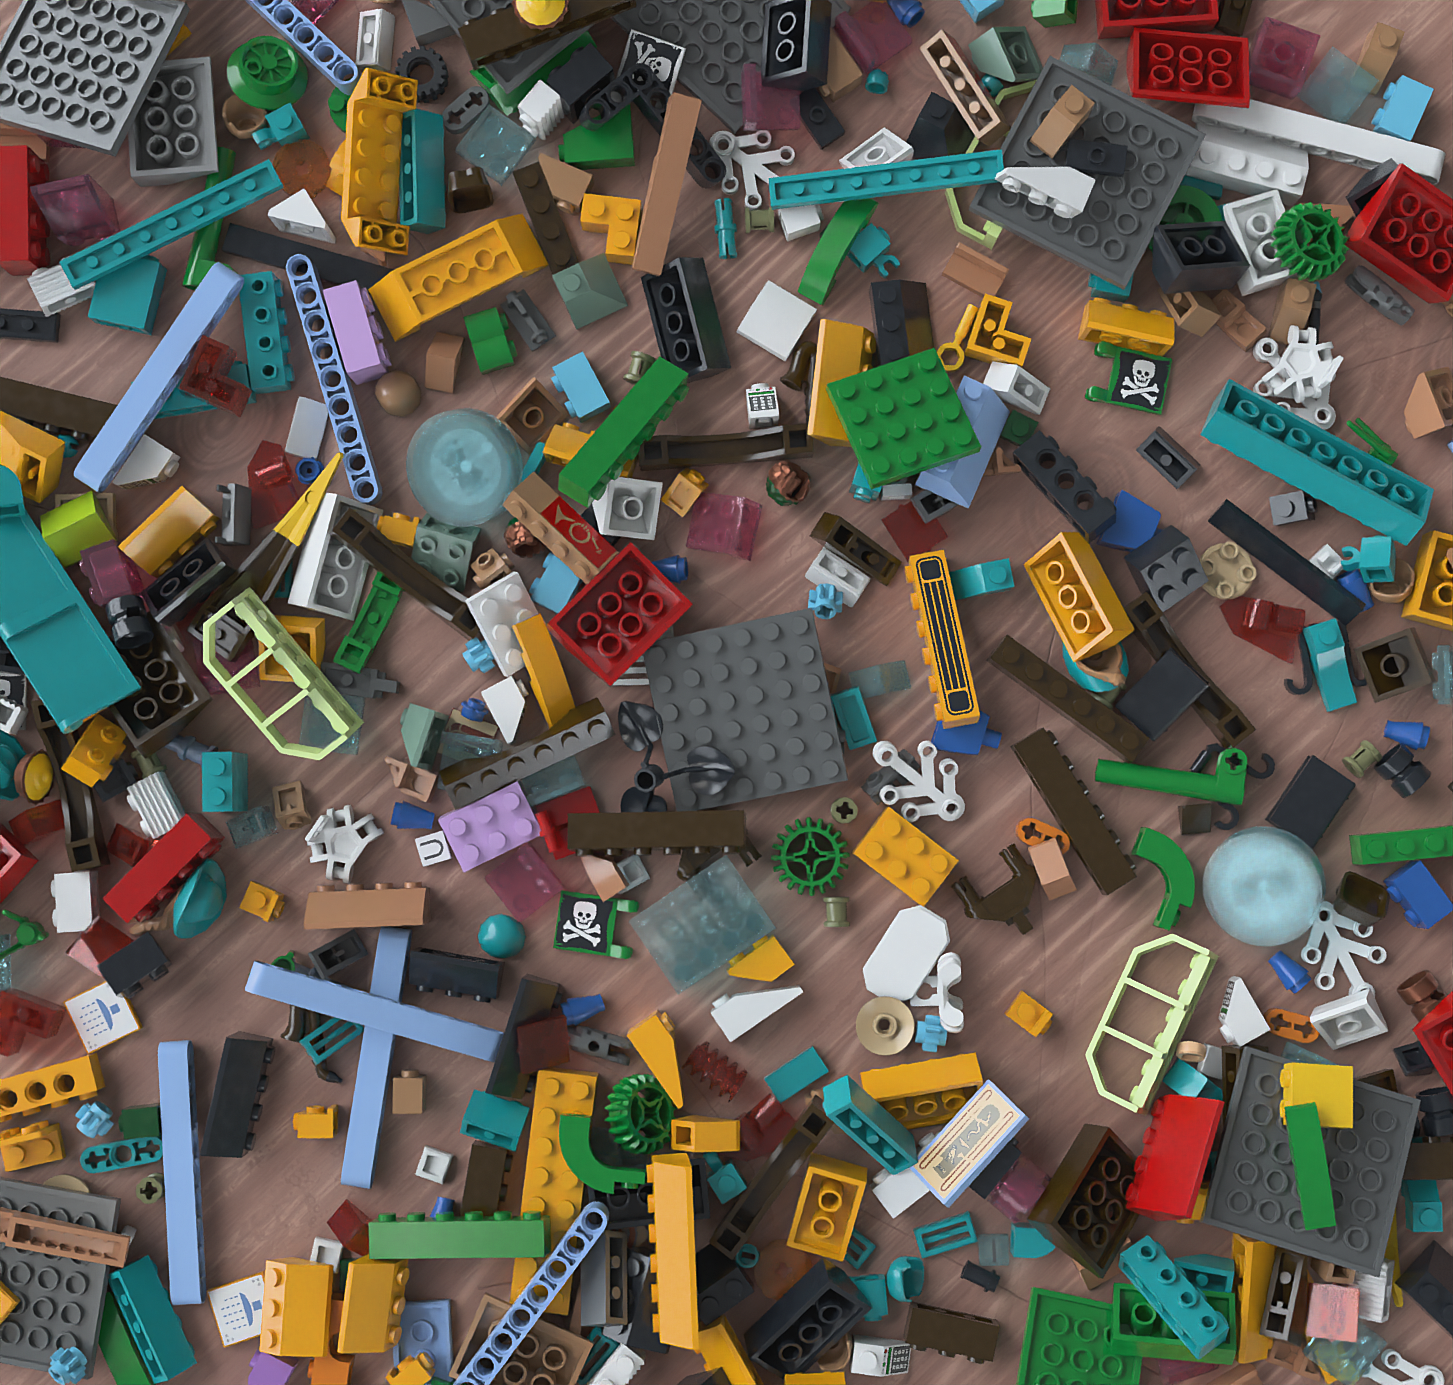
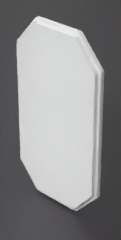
[863,905,950,1002]

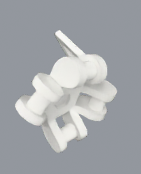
[1261,325,1343,403]
[305,805,384,884]
[910,952,964,1033]

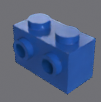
[1383,860,1453,929]

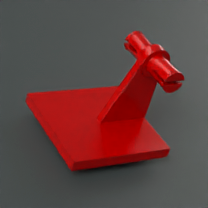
[535,786,600,860]

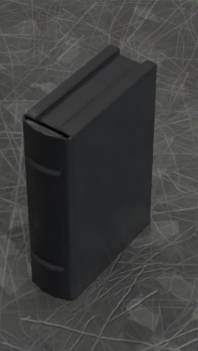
[1115,647,1211,742]
[1265,755,1356,850]

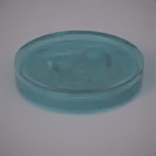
[406,408,523,527]
[1202,826,1326,946]

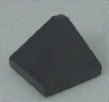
[1393,1041,1434,1076]

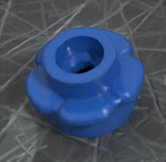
[295,457,324,485]
[461,698,489,722]

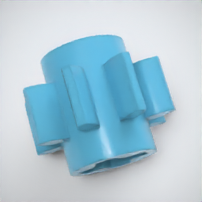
[808,583,843,619]
[462,637,495,673]
[915,1015,947,1052]
[75,1101,114,1138]
[48,1347,87,1385]

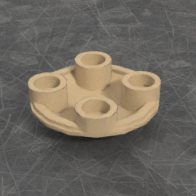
[1199,542,1256,600]

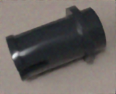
[960,1260,1000,1292]

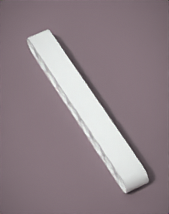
[1192,99,1446,185]

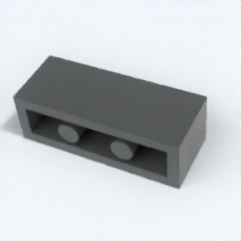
[581,1230,627,1327]

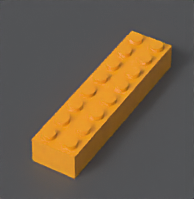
[509,1066,599,1315]

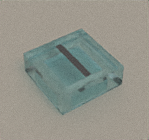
[978,1234,1009,1266]

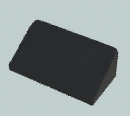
[1136,426,1200,489]

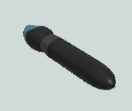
[1308,281,1322,345]

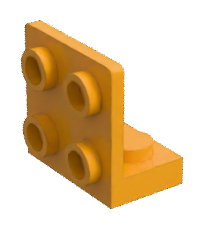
[0,1120,66,1172]

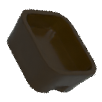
[448,167,494,213]
[1333,871,1390,927]

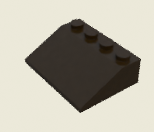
[108,611,213,759]
[1027,1124,1140,1279]

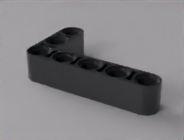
[579,63,726,189]

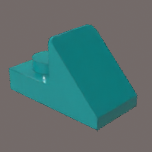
[1162,1058,1222,1101]

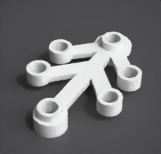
[709,130,795,210]
[1253,338,1336,430]
[873,741,965,822]
[1301,901,1387,998]
[1353,1349,1445,1385]

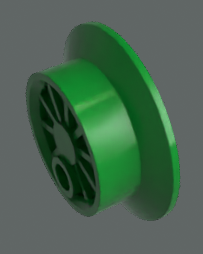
[227,36,308,110]
[1148,185,1222,253]

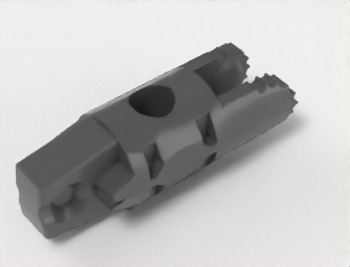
[1345,265,1415,326]
[558,1025,634,1066]

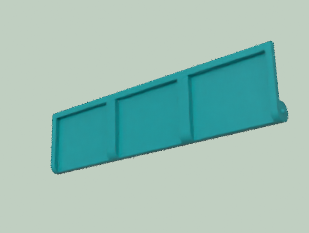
[0,510,141,734]

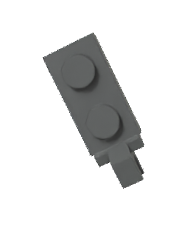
[320,662,401,699]

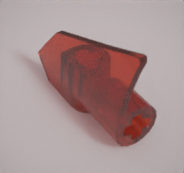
[247,440,300,529]
[1219,596,1305,664]
[717,1093,795,1162]

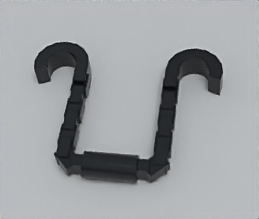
[1284,621,1368,695]
[1189,743,1275,830]

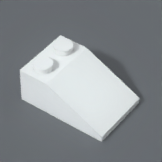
[1223,189,1297,296]

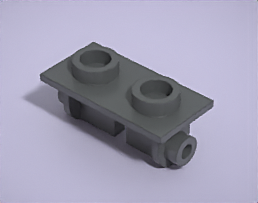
[500,289,556,352]
[861,749,921,805]

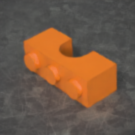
[307,1292,355,1385]

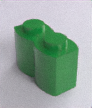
[463,307,518,375]

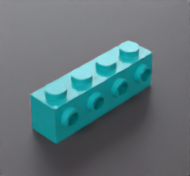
[399,108,446,234]
[239,271,295,394]
[823,1075,918,1175]
[1118,1235,1229,1360]
[108,1255,197,1384]

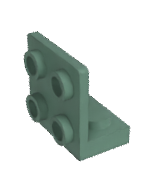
[411,513,481,592]

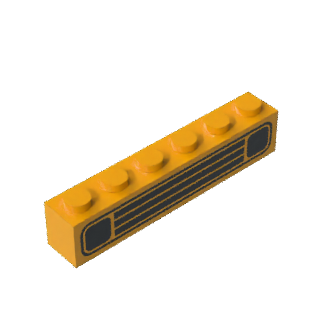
[904,550,980,729]

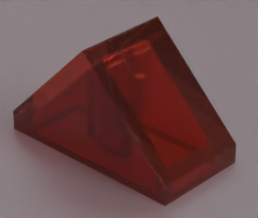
[8,799,65,846]
[107,823,159,867]
[327,1199,372,1256]

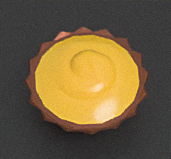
[511,0,570,30]
[14,748,55,806]

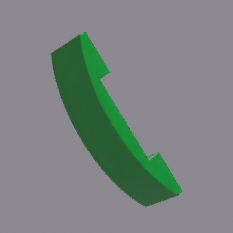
[798,198,879,306]
[333,572,403,674]

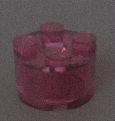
[987,1154,1052,1224]

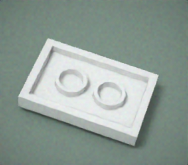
[465,571,556,677]

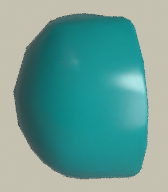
[478,914,526,959]
[886,1256,925,1302]

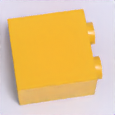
[1280,1062,1353,1129]

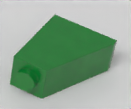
[558,105,635,170]

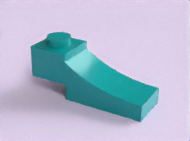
[1302,618,1357,712]
[1401,1137,1443,1232]

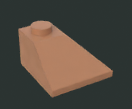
[1404,367,1453,439]

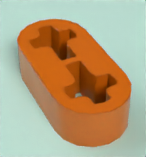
[1015,818,1070,855]
[1263,1008,1320,1043]

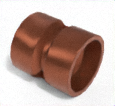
[1397,970,1447,1022]

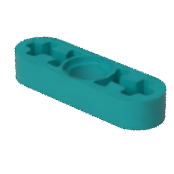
[80,1135,163,1173]

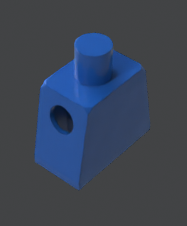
[1096,490,1163,552]
[929,710,1002,755]

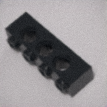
[1013,430,1117,544]

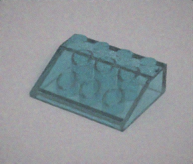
[629,855,776,995]

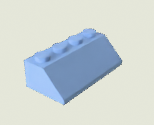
[915,376,1010,508]

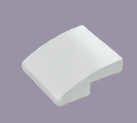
[737,280,817,361]

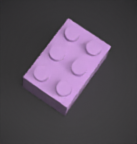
[323,280,392,385]
[438,780,541,872]

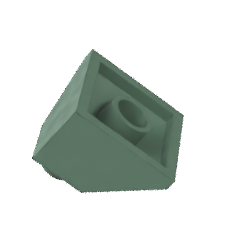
[968,26,1043,82]
[552,253,628,330]
[400,703,449,771]

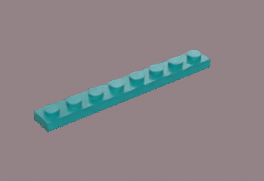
[769,149,1004,210]
[59,159,284,290]

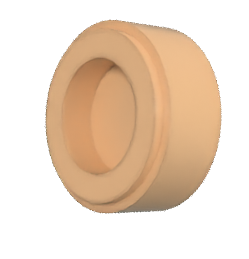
[1176,1041,1207,1062]

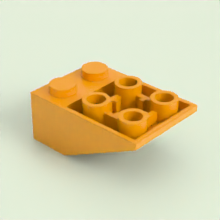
[0,411,65,503]

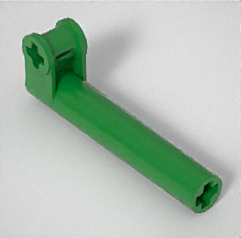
[183,146,238,291]
[1095,748,1248,806]

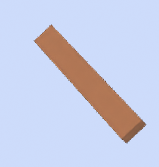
[632,92,702,276]
[0,1207,131,1268]

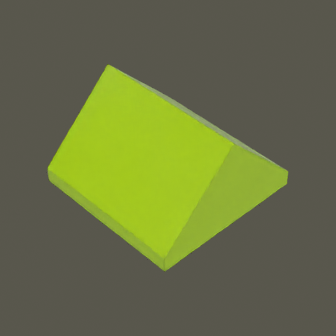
[40,491,119,568]

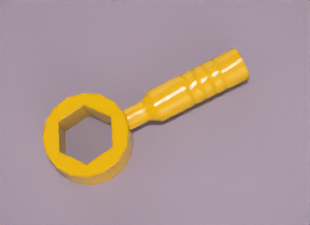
[937,304,978,373]

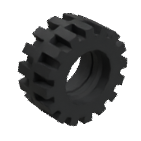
[395,46,449,103]

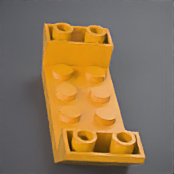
[341,68,418,256]
[368,213,549,342]

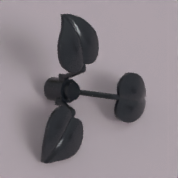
[618,701,735,812]

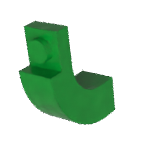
[1131,827,1195,931]
[559,1113,646,1194]

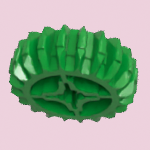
[1270,202,1349,282]
[771,817,850,896]
[605,1074,677,1155]

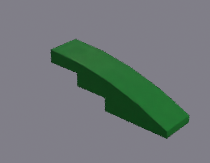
[1284,1102,1336,1230]
[98,1291,156,1385]

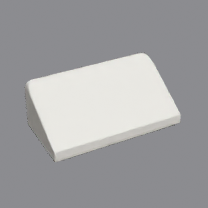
[356,9,395,71]
[285,396,329,461]
[805,547,871,607]

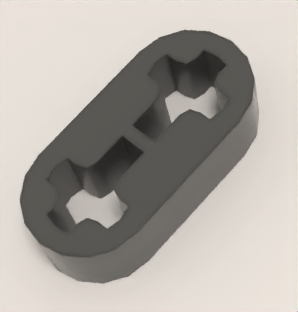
[442,86,490,135]

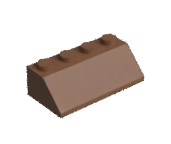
[304,882,431,929]

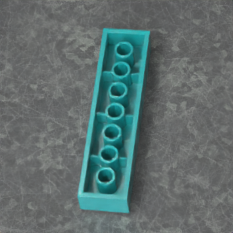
[1200,379,1434,546]

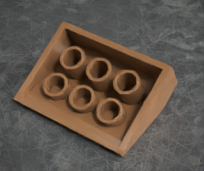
[448,1293,594,1385]

